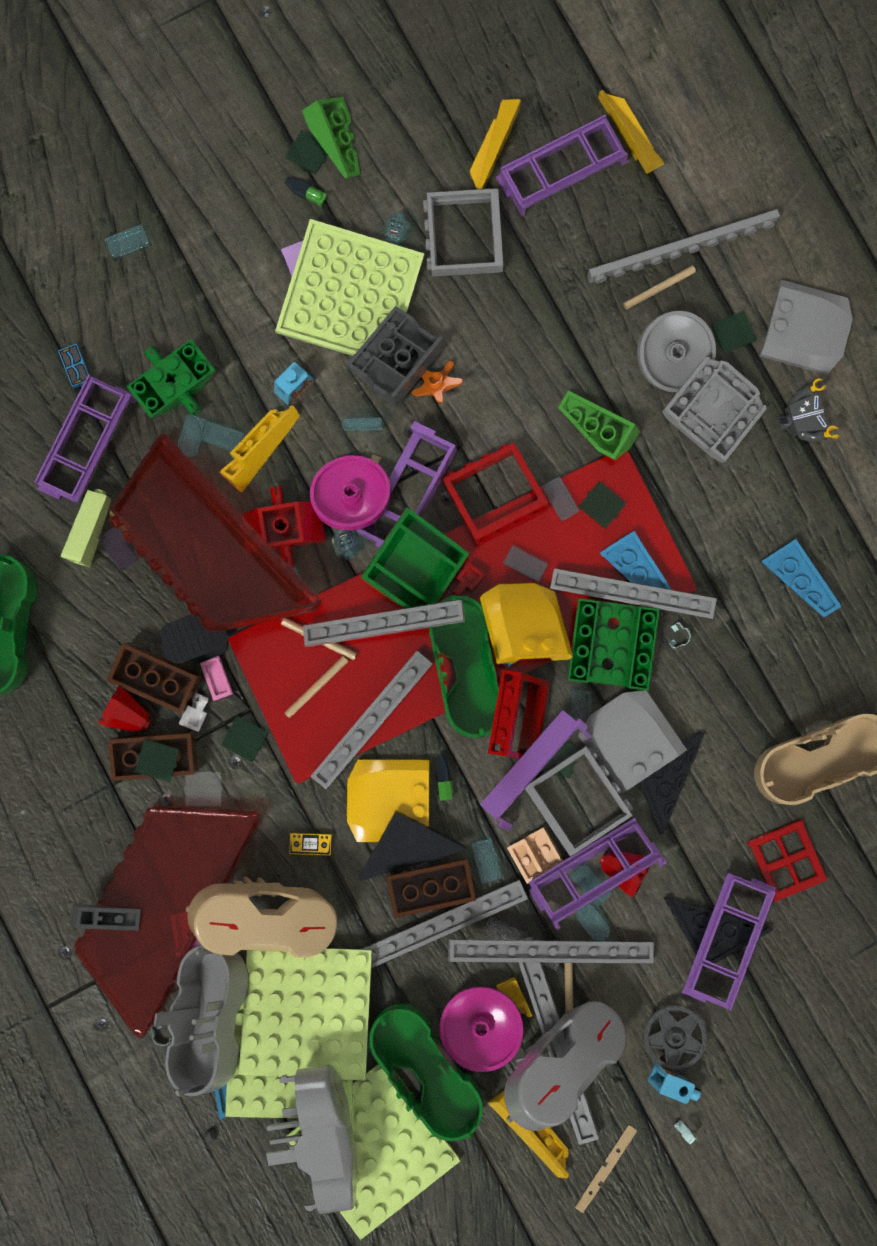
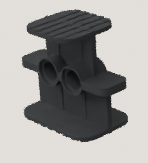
[160,607,237,664]

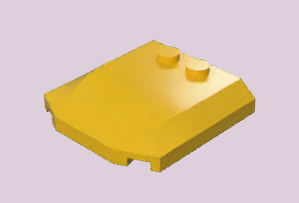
[480,583,573,664]
[347,759,429,842]

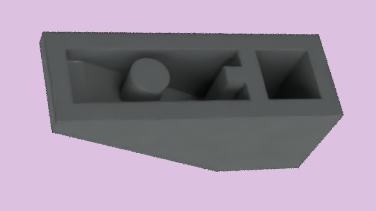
[71,904,141,931]

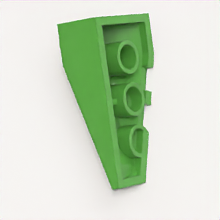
[302,97,360,179]
[558,391,640,461]

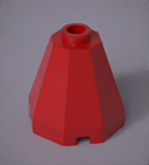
[98,686,151,733]
[599,850,650,899]

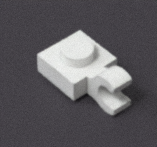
[179,693,208,732]

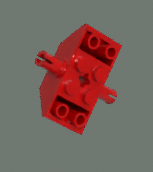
[240,486,326,568]

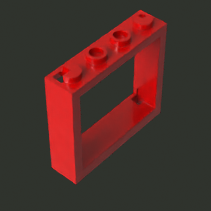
[443,443,548,546]
[488,670,550,759]

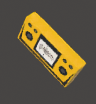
[289,833,332,855]

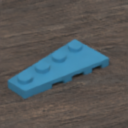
[600,531,672,610]
[761,539,842,618]

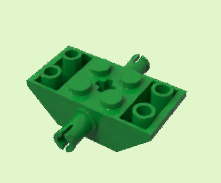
[126,339,216,419]

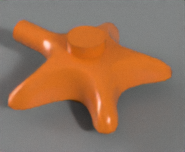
[412,361,463,403]

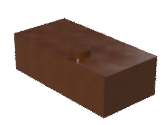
[107,642,202,714]
[108,731,198,781]
[385,858,476,918]

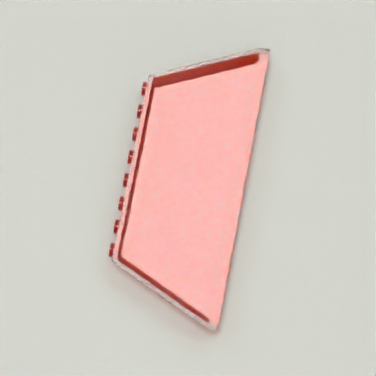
[109,433,321,632]
[74,806,261,1039]

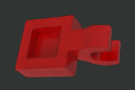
[451,562,485,596]

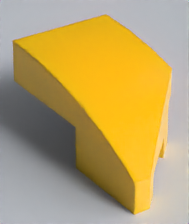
[496,977,532,1017]

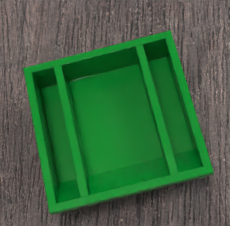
[361,507,469,609]

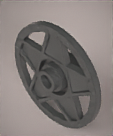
[644,1005,707,1070]

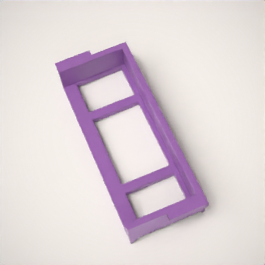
[496,115,629,217]
[34,375,136,505]
[356,421,457,548]
[480,710,591,832]
[529,818,667,930]
[682,872,776,1011]

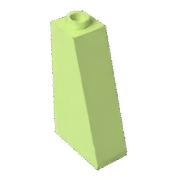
[61,489,111,567]

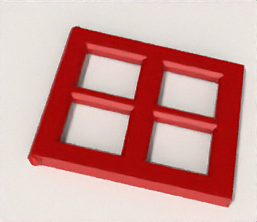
[747,819,827,902]

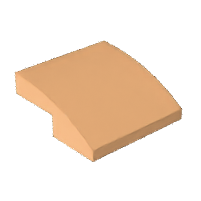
[507,826,564,884]

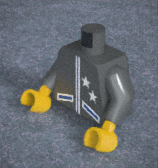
[777,378,840,443]

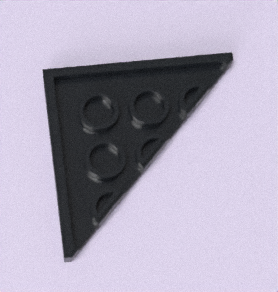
[639,732,704,835]
[358,810,466,881]
[664,897,773,970]

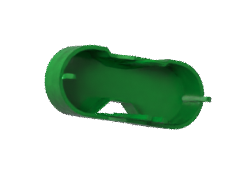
[0,554,38,697]
[429,595,499,739]
[369,1003,483,1141]

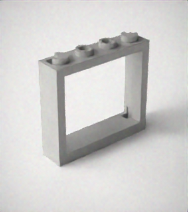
[423,188,503,277]
[525,745,633,857]

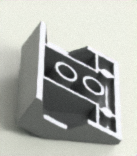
[346,306,444,407]

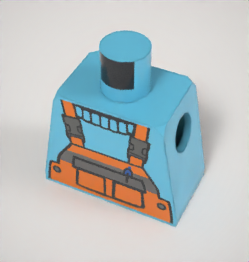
[274,362,315,407]
[647,1062,701,1104]

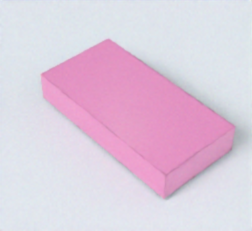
[200,656,233,701]

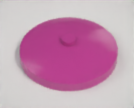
[310,455,391,531]
[440,986,523,1072]

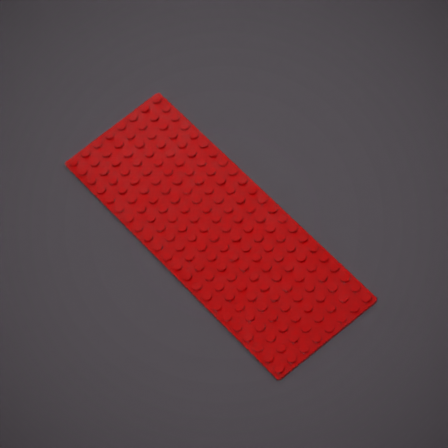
[228,451,697,783]

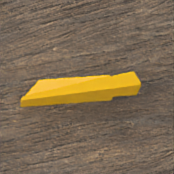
[598,90,664,174]
[470,99,521,190]
[220,405,300,493]
[488,1091,569,1178]

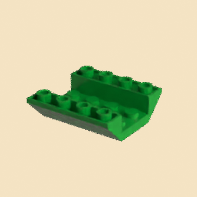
[567,599,660,691]

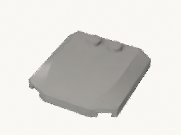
[759,280,853,375]
[662,357,767,463]
[578,690,687,795]

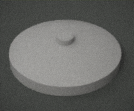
[637,311,716,393]

